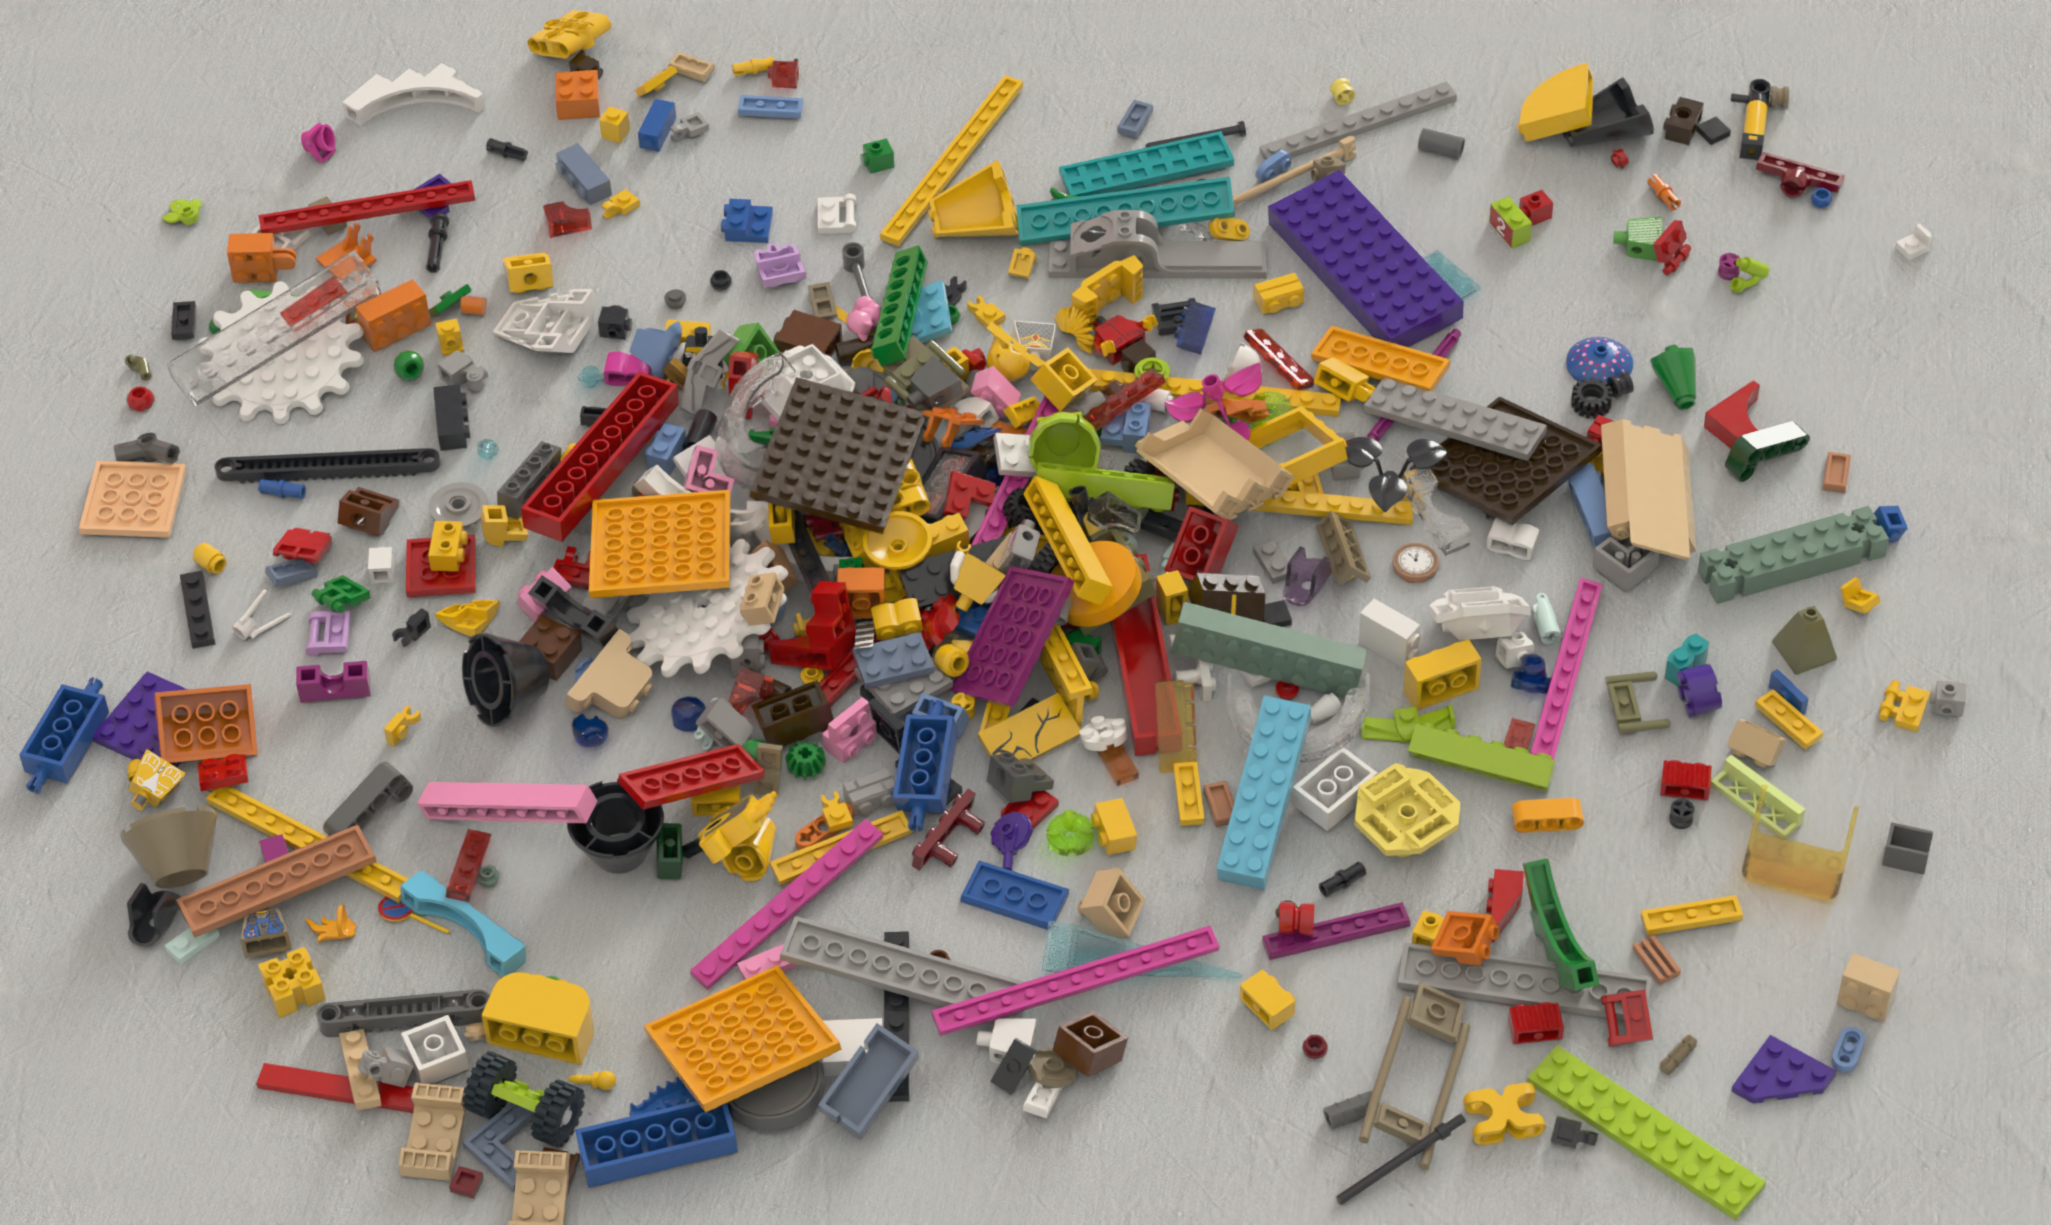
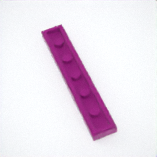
[1262,902,1410,960]

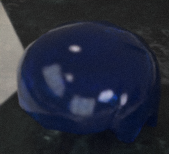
[671,696,706,732]
[571,714,609,747]

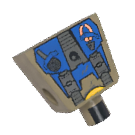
[241,907,292,958]

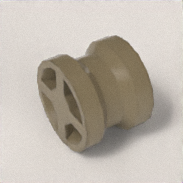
[1770,86,1789,107]

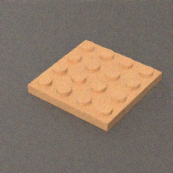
[79,461,187,538]

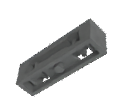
[497,441,561,520]

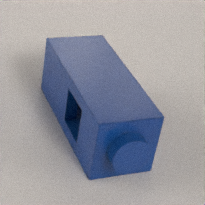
[638,99,676,152]

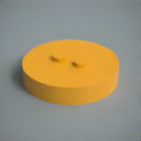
[1051,541,1142,627]

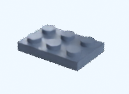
[853,632,934,689]

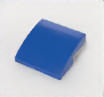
[950,428,1000,449]

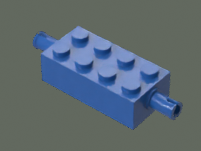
[19,677,109,794]
[892,699,958,832]

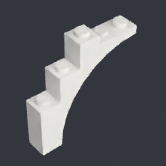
[343,63,485,126]
[634,465,768,548]

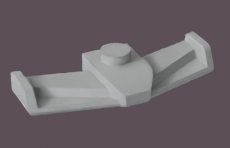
[679,329,740,417]

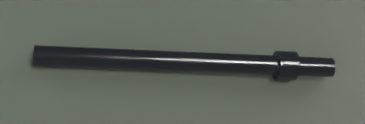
[1336,1113,1466,1205]

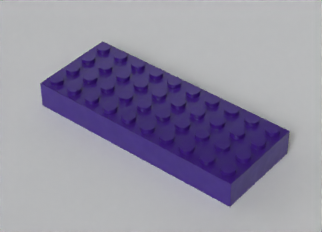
[1268,170,1464,347]

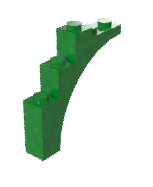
[1522,858,1600,990]

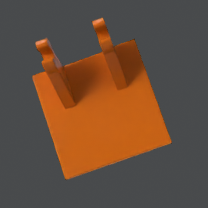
[316,222,377,283]
[922,407,985,448]

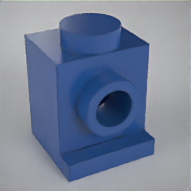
[1874,505,1908,543]

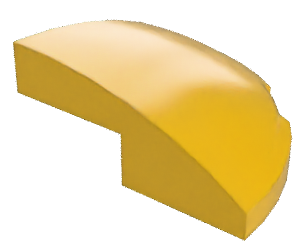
[435,600,500,637]

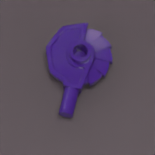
[990,811,1033,871]

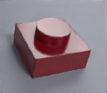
[449,1166,484,1199]

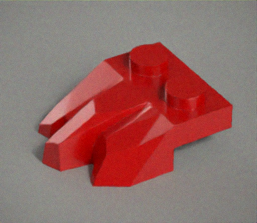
[920,593,960,651]

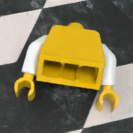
[950,541,1006,612]

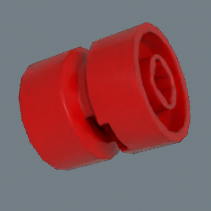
[1279,902,1315,936]

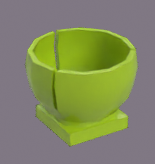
[1027,412,1101,472]

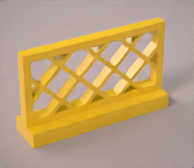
[1040,624,1092,727]

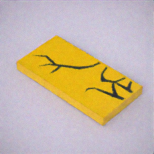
[977,693,1080,760]

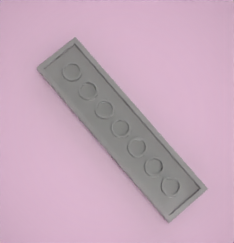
[1364,378,1547,461]

